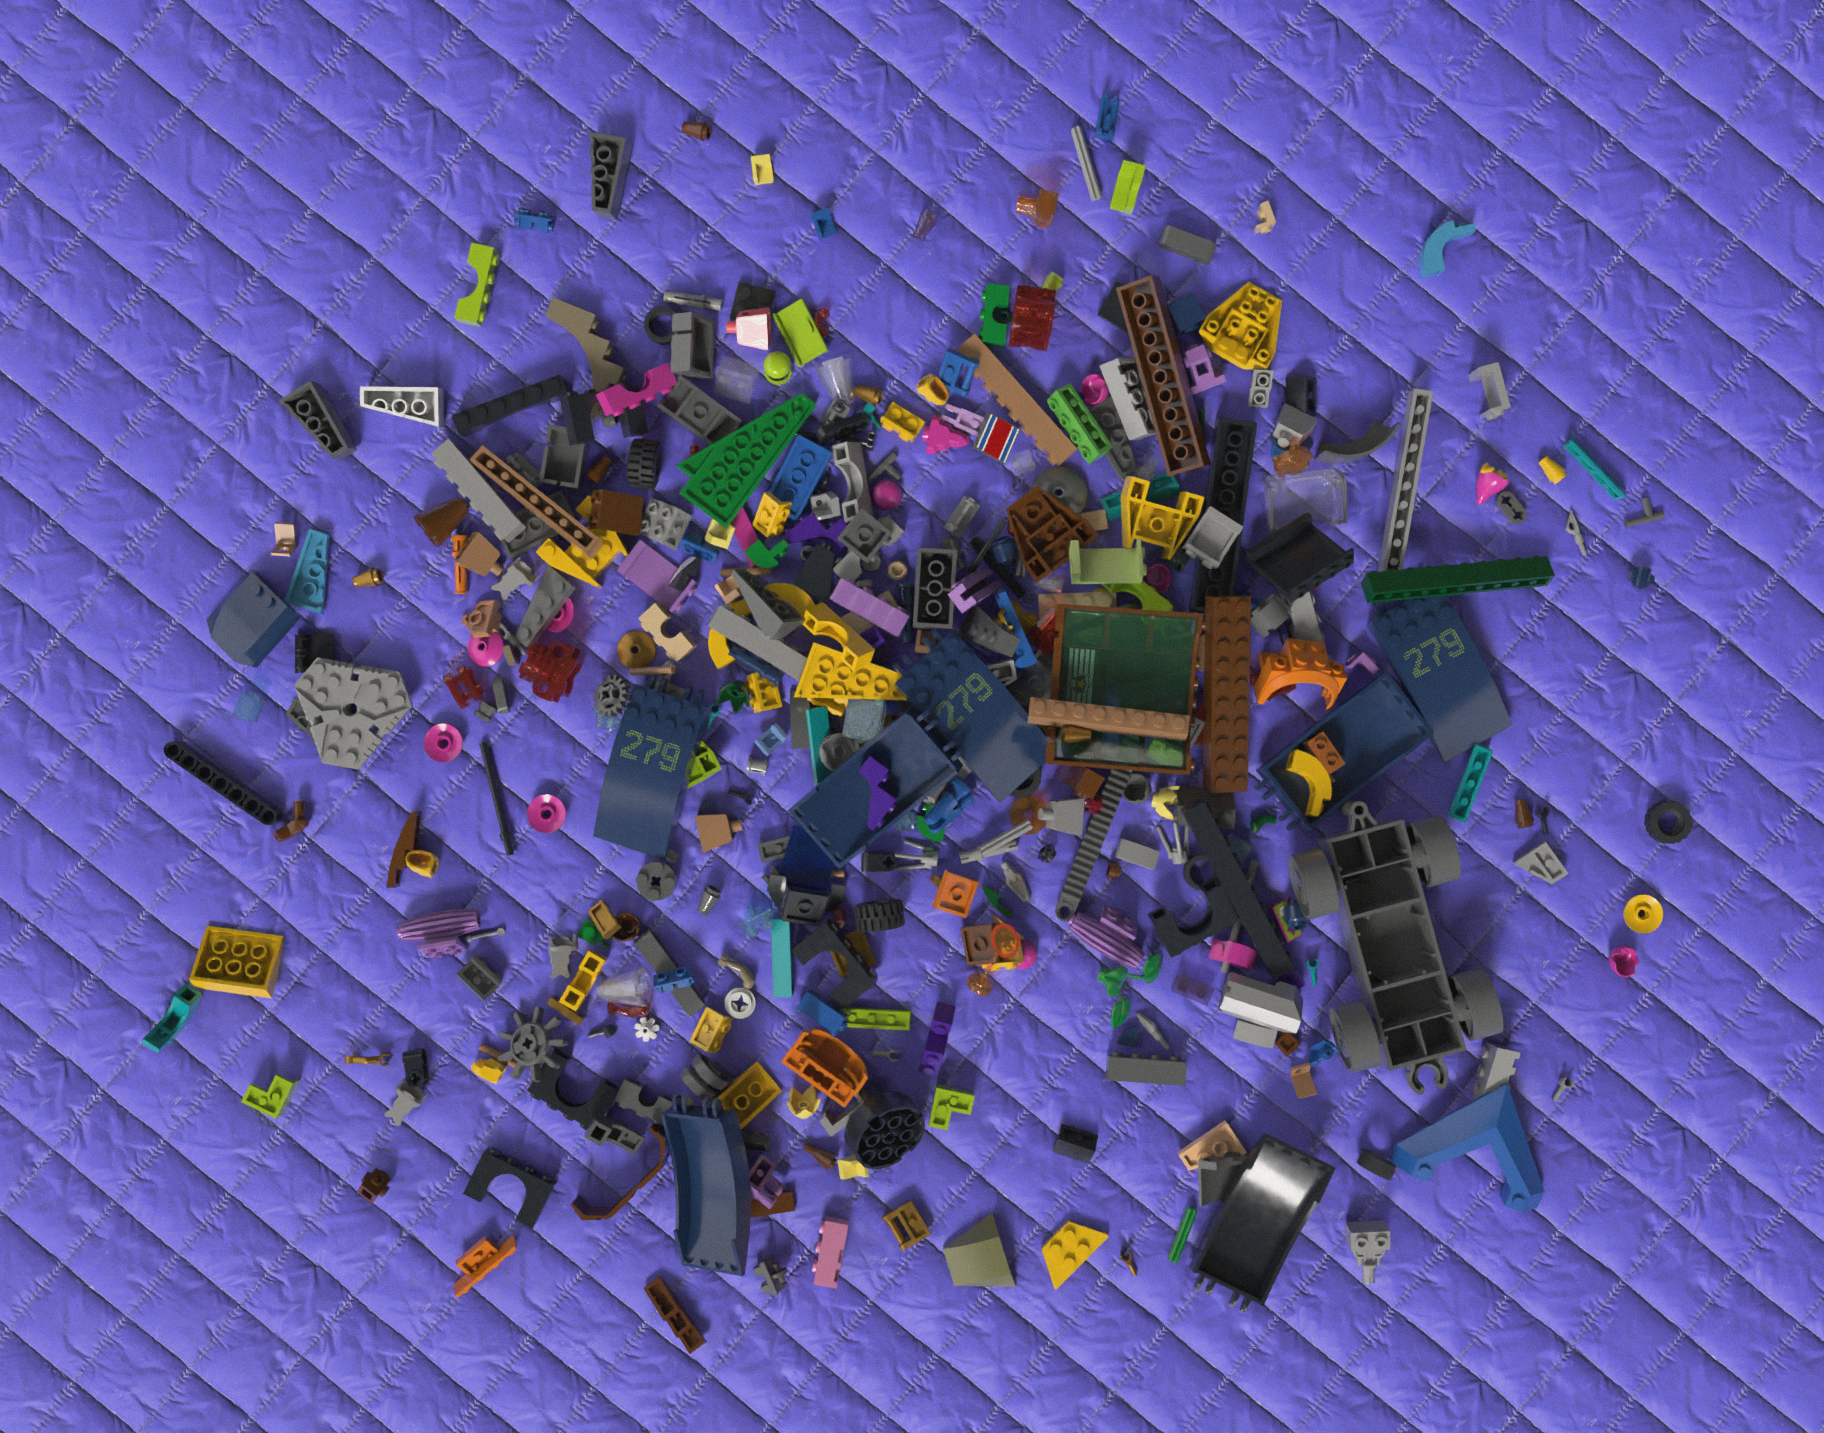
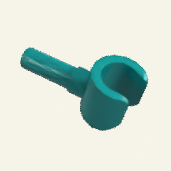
[862,403,881,430]
[705,704,721,731]
[1305,958,1319,985]

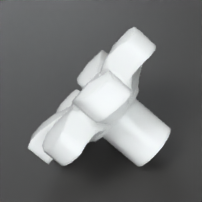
[635,1017,660,1042]

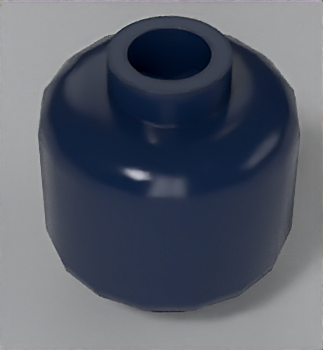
[991,536,1019,566]
[1283,900,1310,930]

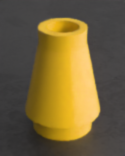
[1538,456,1567,485]

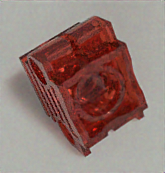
[1008,285,1056,351]
[518,641,584,703]

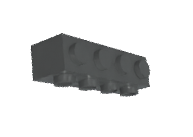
[1105,1051,1187,1086]

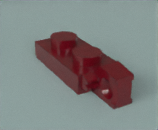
[1084,794,1104,815]

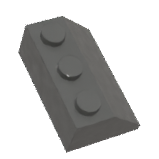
[1172,786,1236,829]

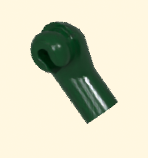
[1250,813,1277,833]

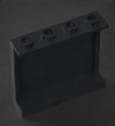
[1246,512,1354,602]

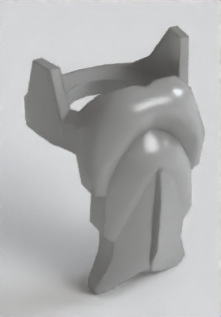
[491,556,540,600]
[548,934,579,979]
[384,1078,428,1126]

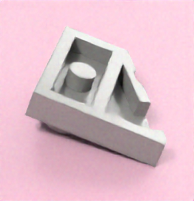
[1513,841,1568,884]

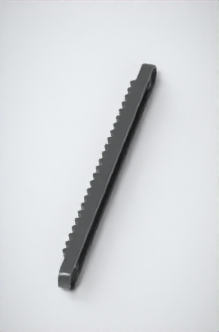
[1055,705,1154,922]

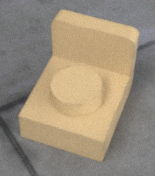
[1254,201,1276,234]

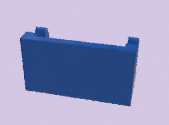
[1094,93,1120,141]

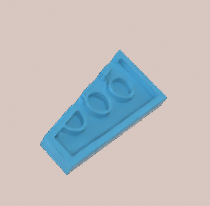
[284,529,330,614]

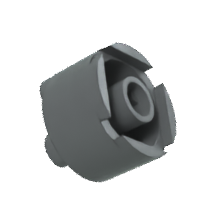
[1250,592,1292,638]
[636,861,678,901]

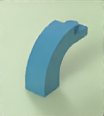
[1419,220,1476,279]

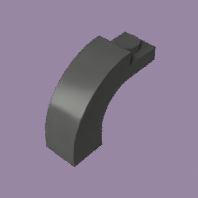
[584,1115,645,1155]

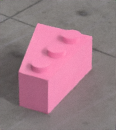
[812,1216,849,1289]

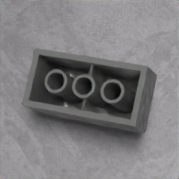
[913,548,957,630]

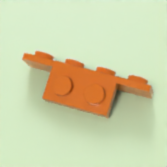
[454,1235,517,1297]

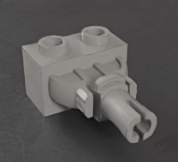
[1346,1221,1390,1285]

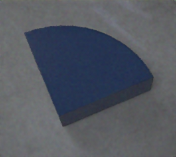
[1117,1026,1139,1047]

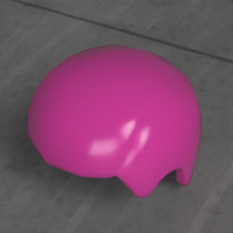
[1081,373,1109,405]
[871,480,902,511]
[1143,563,1172,593]
[1017,939,1038,969]
[1609,945,1639,977]

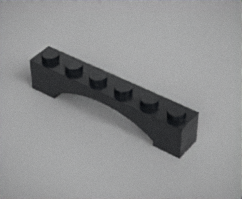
[451,374,569,437]

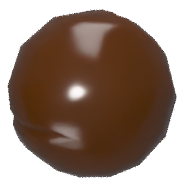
[612,912,641,942]

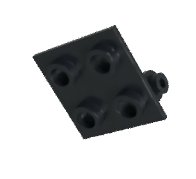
[295,634,334,673]

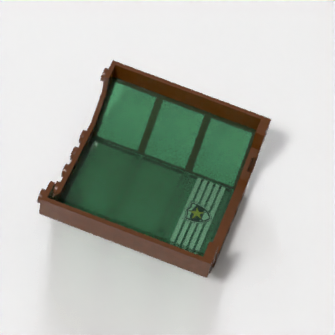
[1045,604,1206,775]

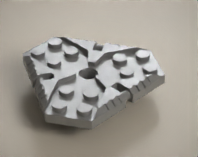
[294,658,413,769]

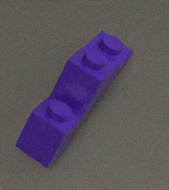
[782,513,847,550]
[858,753,898,831]
[918,1001,956,1076]

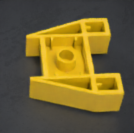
[1121,476,1205,560]
[536,495,629,589]

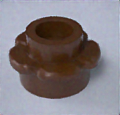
[1106,862,1122,881]

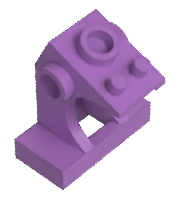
[1182,344,1226,395]

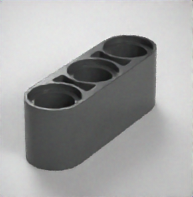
[1158,226,1217,265]

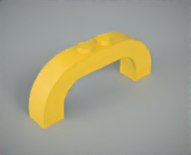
[708,583,815,670]

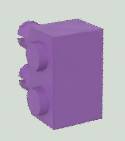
[748,1154,786,1209]

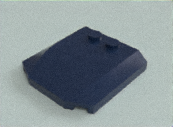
[206,569,302,668]

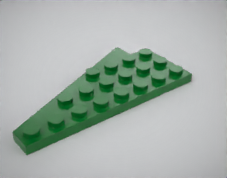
[676,393,817,528]

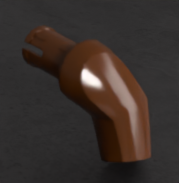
[273,801,310,843]

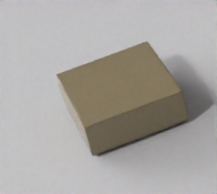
[502,645,520,666]

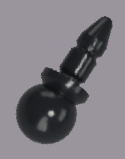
[809,474,830,507]

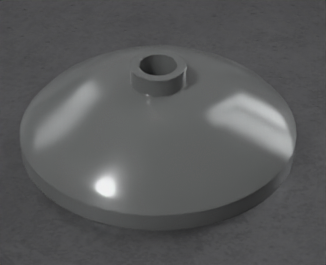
[1030,466,1088,515]

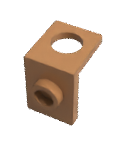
[270,522,297,556]
[1290,1063,1317,1099]

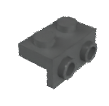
[456,955,502,1002]

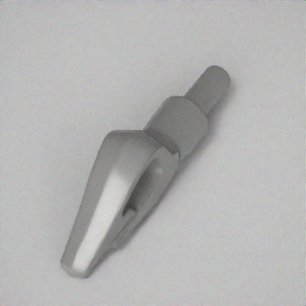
[1566,511,1587,556]
[498,622,528,656]
[1136,1012,1170,1050]

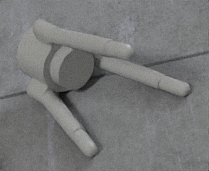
[1157,822,1190,864]
[895,840,938,871]

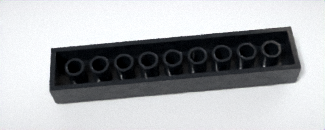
[1189,417,1257,613]

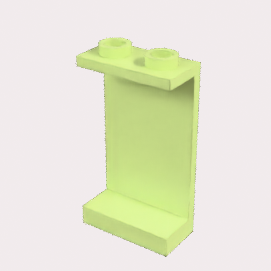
[1069,540,1147,584]

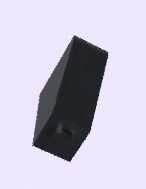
[793,542,834,603]

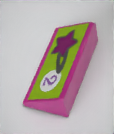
[1269,898,1303,943]

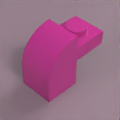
[1208,939,1257,971]

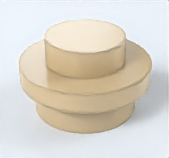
[888,561,907,580]

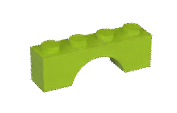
[454,242,500,327]
[1102,579,1173,630]

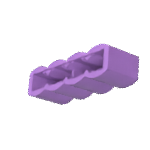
[830,577,909,637]

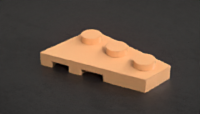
[1177,1121,1247,1170]

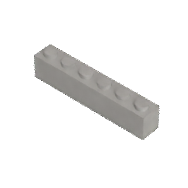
[431,438,526,542]
[706,604,809,681]

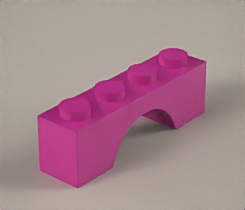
[596,362,678,417]

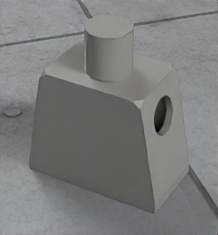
[1273,403,1318,448]
[1038,798,1085,836]

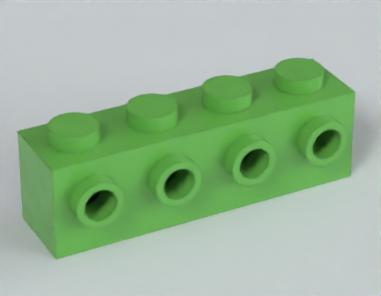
[1047,383,1113,464]

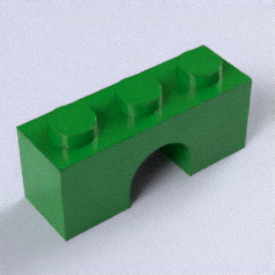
[978,284,1010,347]

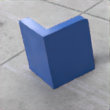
[811,207,837,240]

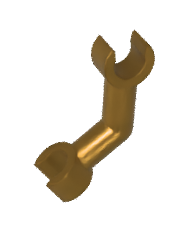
[345,1053,390,1066]

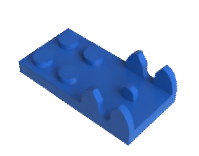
[769,434,833,521]
[995,587,1037,668]

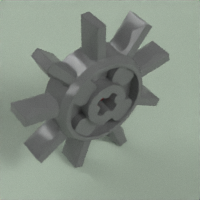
[497,1007,568,1082]

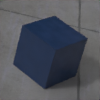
[1168,292,1206,337]

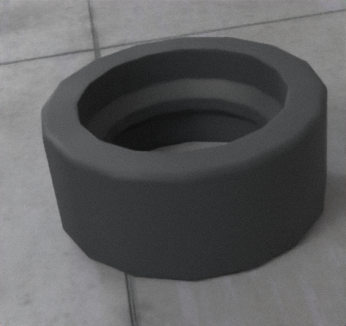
[644,306,676,345]
[1183,853,1217,891]
[1357,1149,1397,1180]

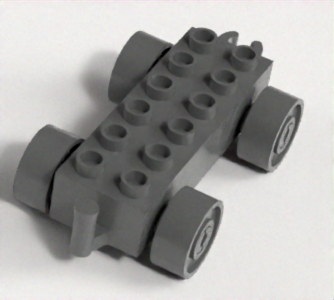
[1288,799,1503,1095]

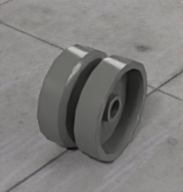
[680,1053,729,1100]

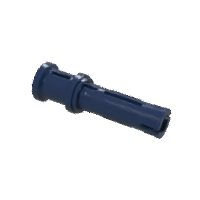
[896,584,914,642]
[728,644,785,688]

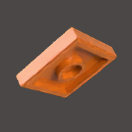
[932,870,979,918]

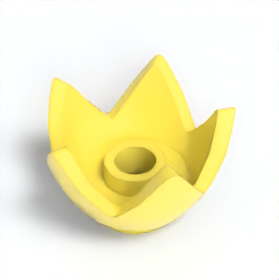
[1152,786,1180,820]
[787,1085,821,1119]

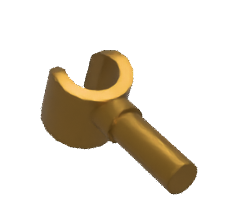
[1120,1250,1137,1276]

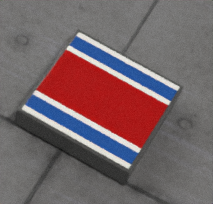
[972,412,1020,464]

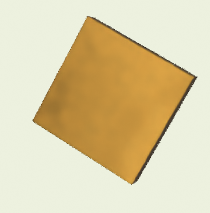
[830,930,877,978]

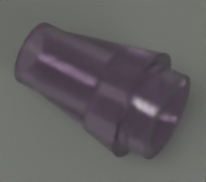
[913,210,938,240]

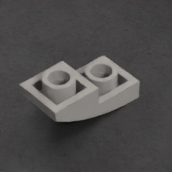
[1247,369,1274,408]
[1115,839,1160,870]
[1233,1018,1278,1049]

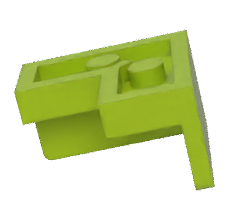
[1110,160,1146,214]
[241,1074,300,1119]
[928,1084,975,1130]

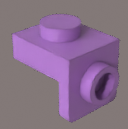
[1345,652,1379,675]

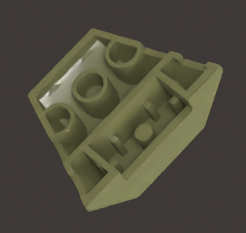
[943,1212,1016,1287]

